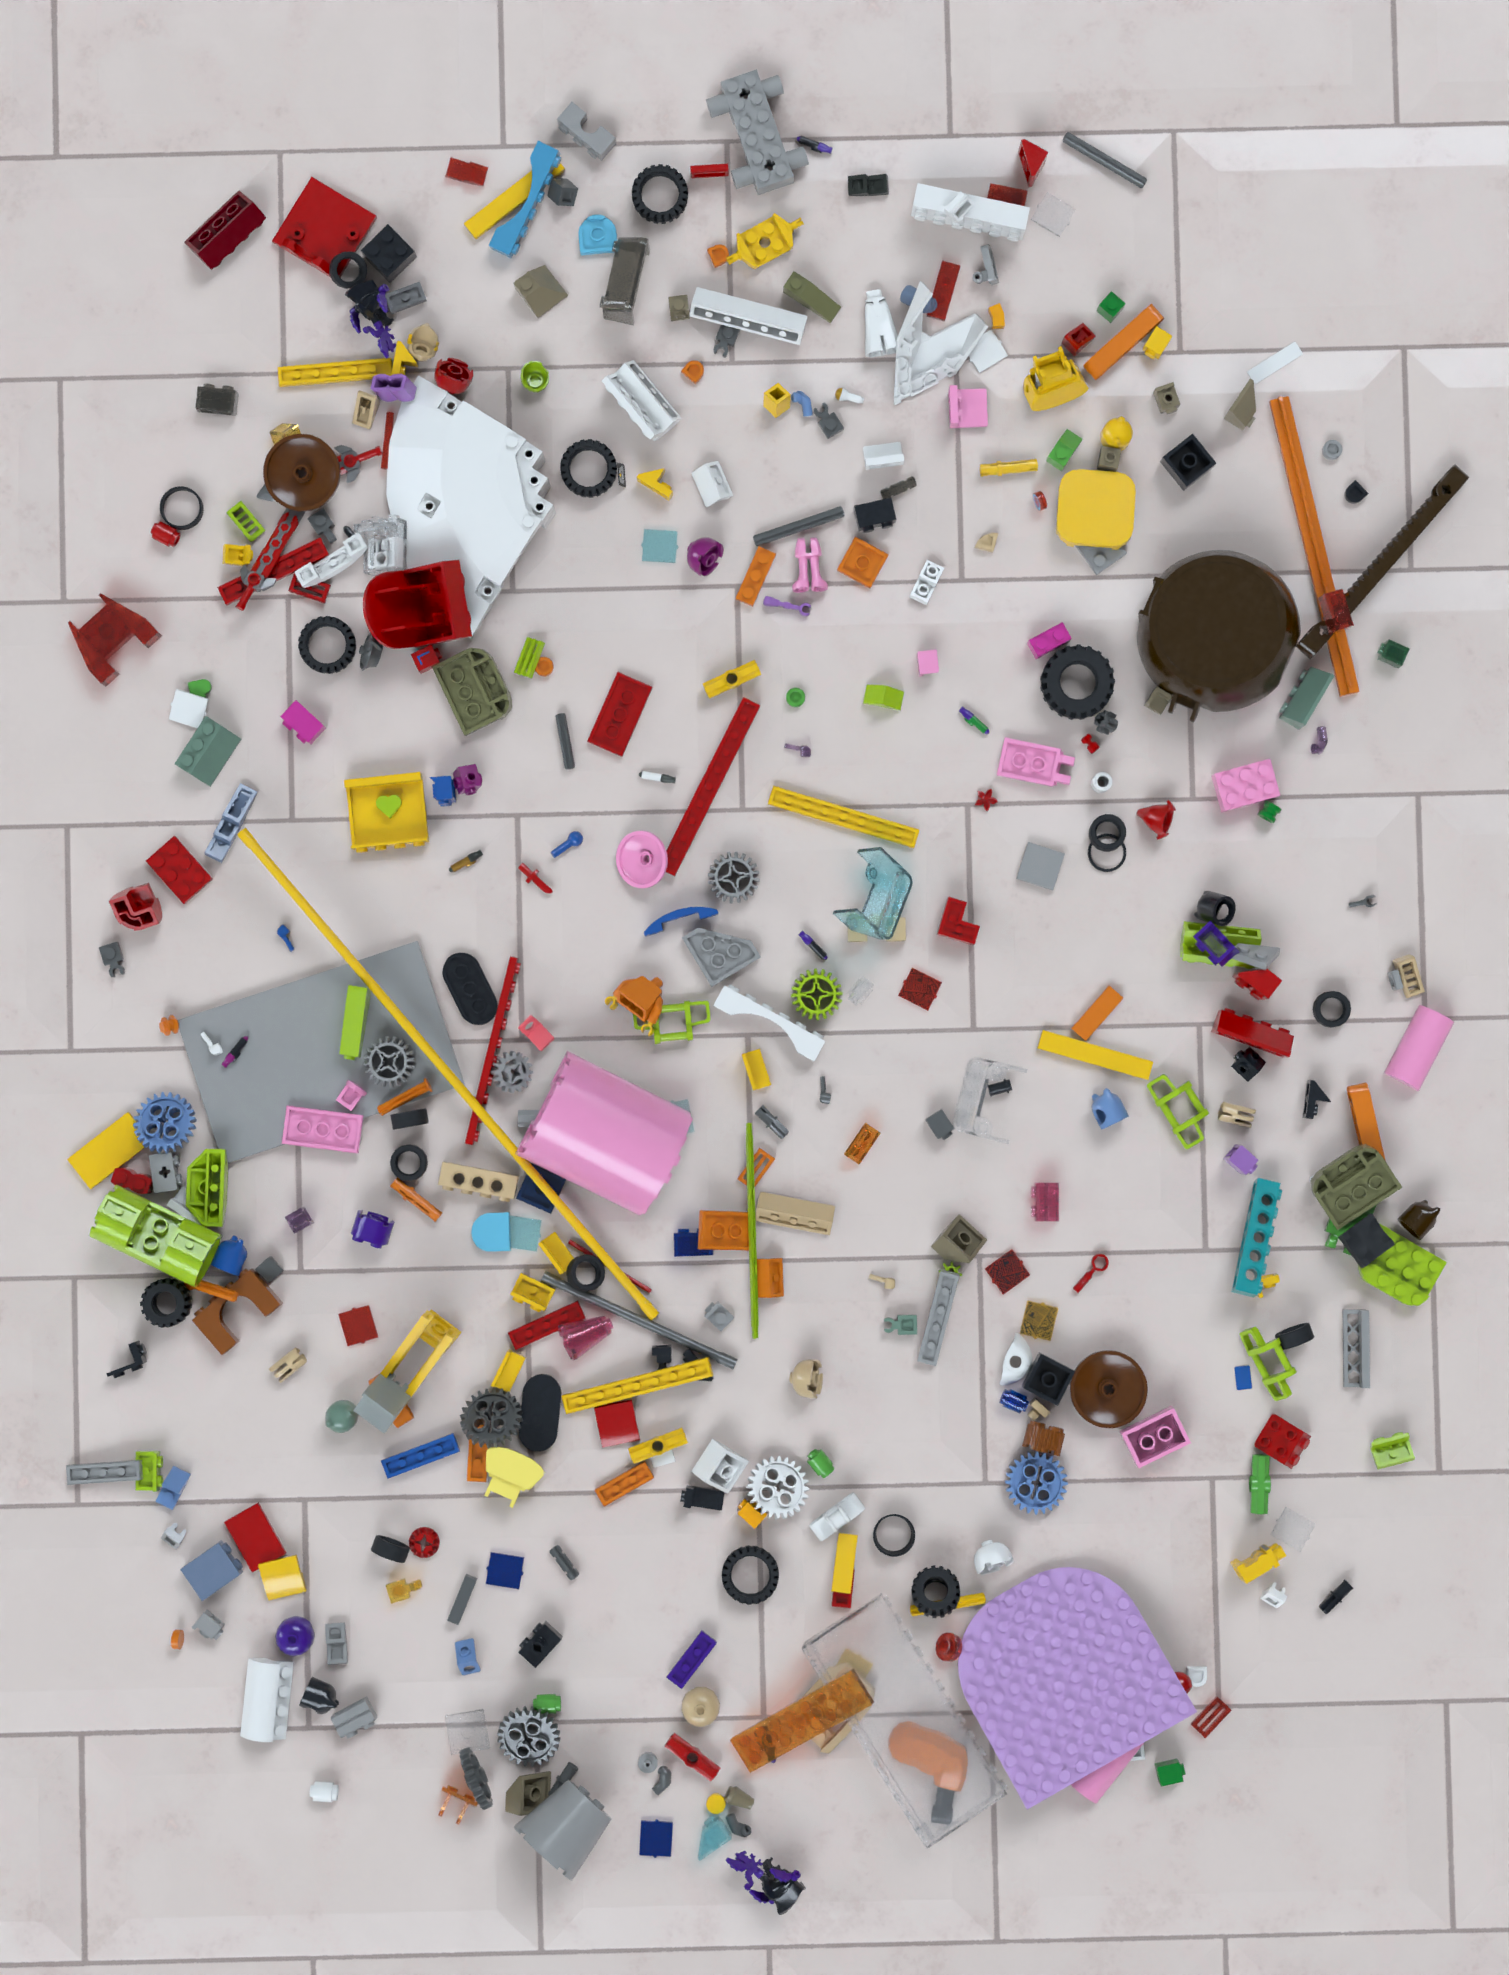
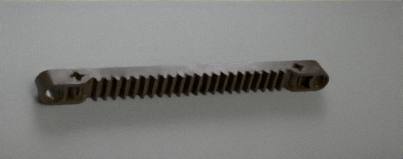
[1296,464,1469,659]

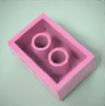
[1211,759,1280,813]
[1119,1406,1191,1468]

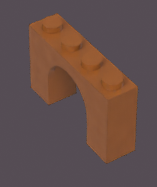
[192,1268,283,1355]

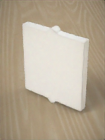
[969,329,1008,373]
[169,689,209,728]

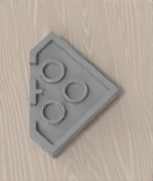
[682,928,761,987]

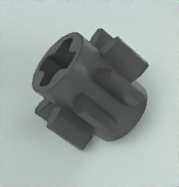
[1094,710,1118,735]

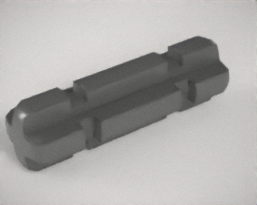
[550,1545,579,1580]

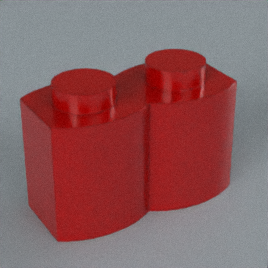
[111,1167,153,1194]

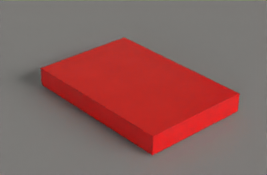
[224,1502,287,1572]

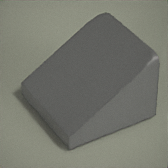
[255,1256,284,1283]

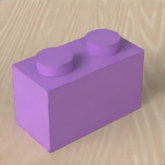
[1223,1144,1259,1175]

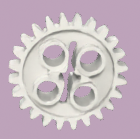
[746,1456,809,1520]

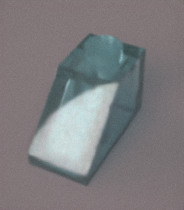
[698,1815,732,1861]

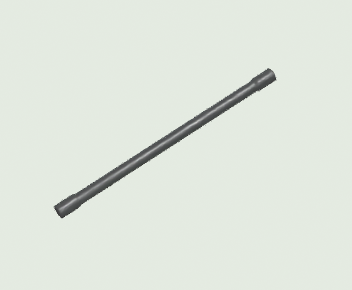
[541,1271,738,1369]

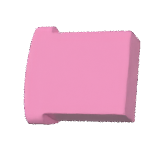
[336,1080,367,1111]

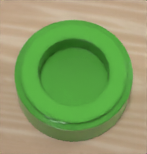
[786,688,805,707]

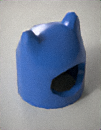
[210,1235,247,1276]

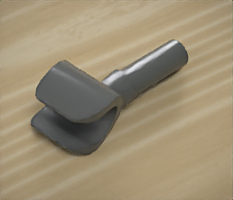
[1349,895,1377,908]
[820,1076,831,1104]

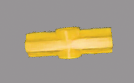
[702,660,761,699]
[628,1427,688,1464]

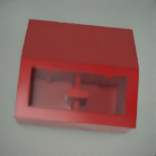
[1232,969,1283,1000]

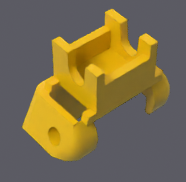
[1023,346,1089,411]

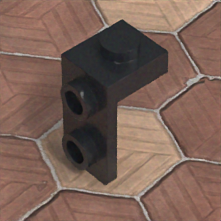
[106,1340,147,1379]
[680,1485,724,1511]

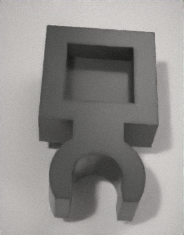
[714,325,740,358]
[814,403,844,439]
[99,942,125,977]

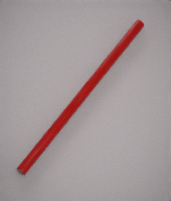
[568,1239,652,1294]

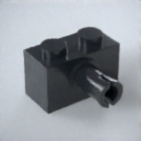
[518,1621,563,1668]

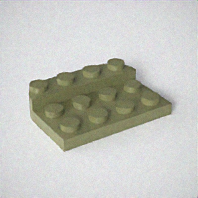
[432,648,512,736]
[1310,1144,1403,1230]

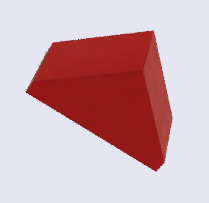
[1062,323,1096,357]

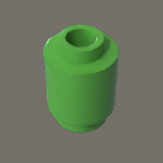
[807,1449,835,1478]
[533,1694,561,1714]

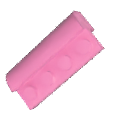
[1071,1743,1144,1803]

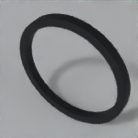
[1088,833,1126,872]

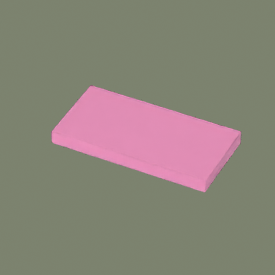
[282,1105,364,1153]

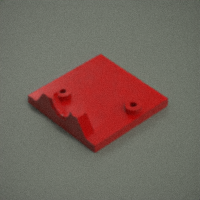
[272,177,377,278]

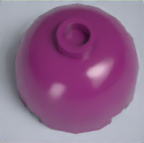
[687,537,724,576]

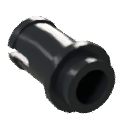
[987,1079,1012,1097]

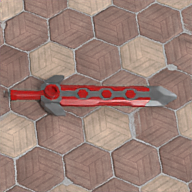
[257,445,383,502]
[235,508,305,611]

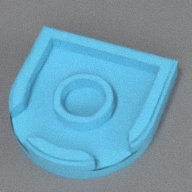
[578,215,618,256]
[471,1212,511,1252]

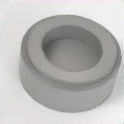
[1322,440,1342,460]

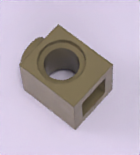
[1097,446,1121,472]

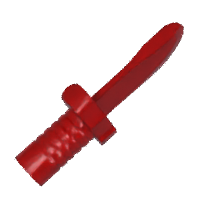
[518,863,553,894]

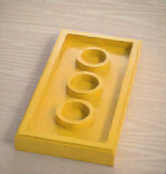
[67,1112,145,1189]

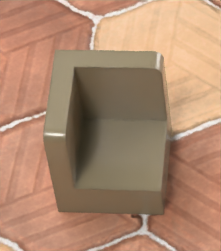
[1144,686,1173,715]

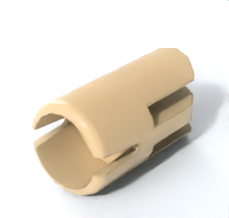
[1218,1102,1256,1128]
[269,1348,307,1383]

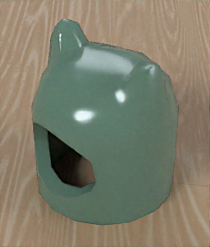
[325,1400,359,1433]

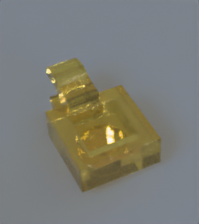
[386,1578,423,1604]

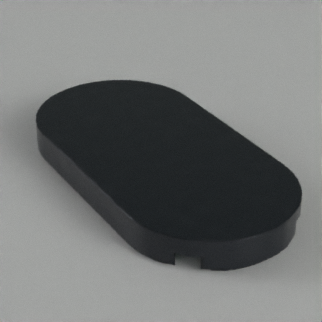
[442,952,498,1025]
[519,1374,562,1451]

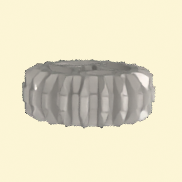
[708,852,760,903]
[363,1036,415,1088]

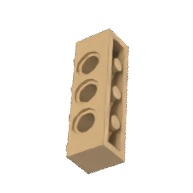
[438,1162,519,1202]

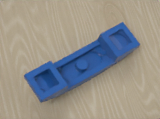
[644,907,718,937]

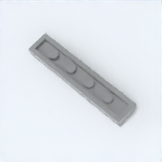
[917,1269,960,1366]

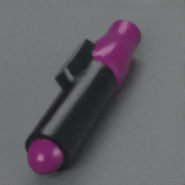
[221,1036,248,1068]

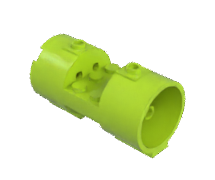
[89,1185,222,1287]

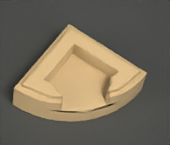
[975,533,998,553]

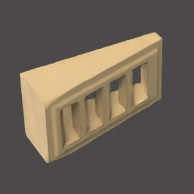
[1393,954,1425,998]

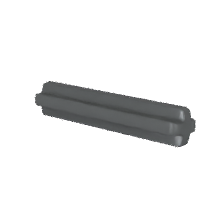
[555,713,575,770]

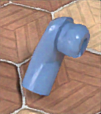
[791,391,813,416]

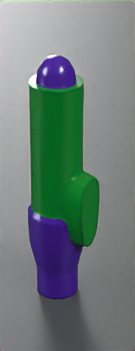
[959,706,989,734]

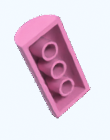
[1384,1005,1454,1091]

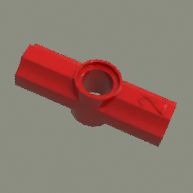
[664,1732,721,1782]

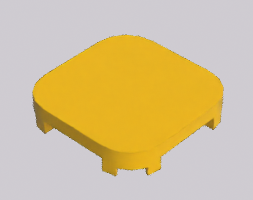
[1056,469,1136,550]

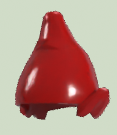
[1136,800,1176,840]

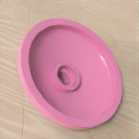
[616,831,668,888]

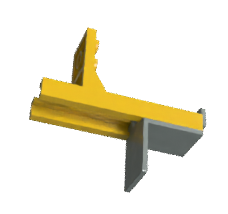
[353,1309,461,1433]

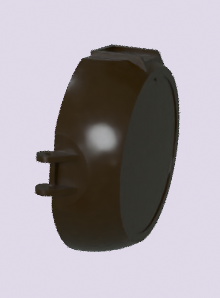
[1137,550,1301,723]

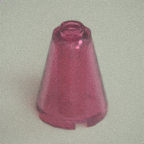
[558,1316,613,1361]

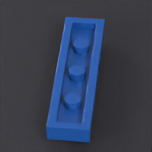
[381,1433,460,1479]

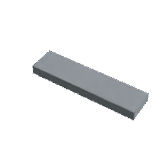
[66,1460,143,1485]

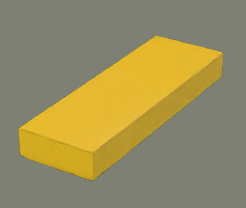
[831,1533,858,1594]

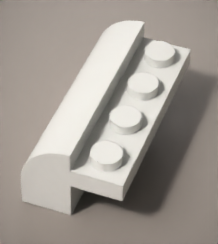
[602,360,682,441]
[240,1658,294,1742]

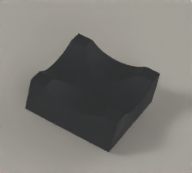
[1338,1213,1395,1268]

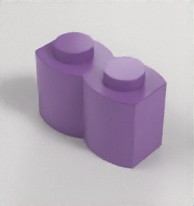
[370,374,417,402]

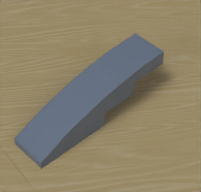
[204,783,257,863]

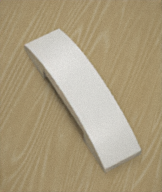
[295,532,368,588]

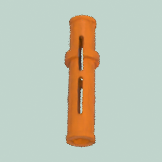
[390,1177,443,1222]

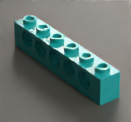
[1231,1178,1282,1298]

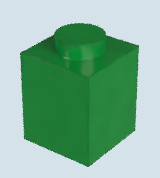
[1097,291,1126,323]
[1154,1758,1186,1787]

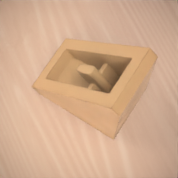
[352,390,380,429]

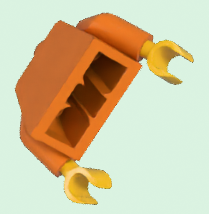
[605,976,663,1036]

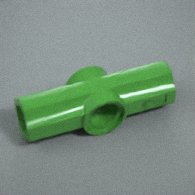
[1249,1454,1271,1514]

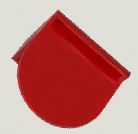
[363,560,472,649]

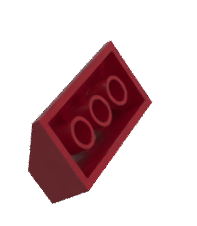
[184,191,266,270]

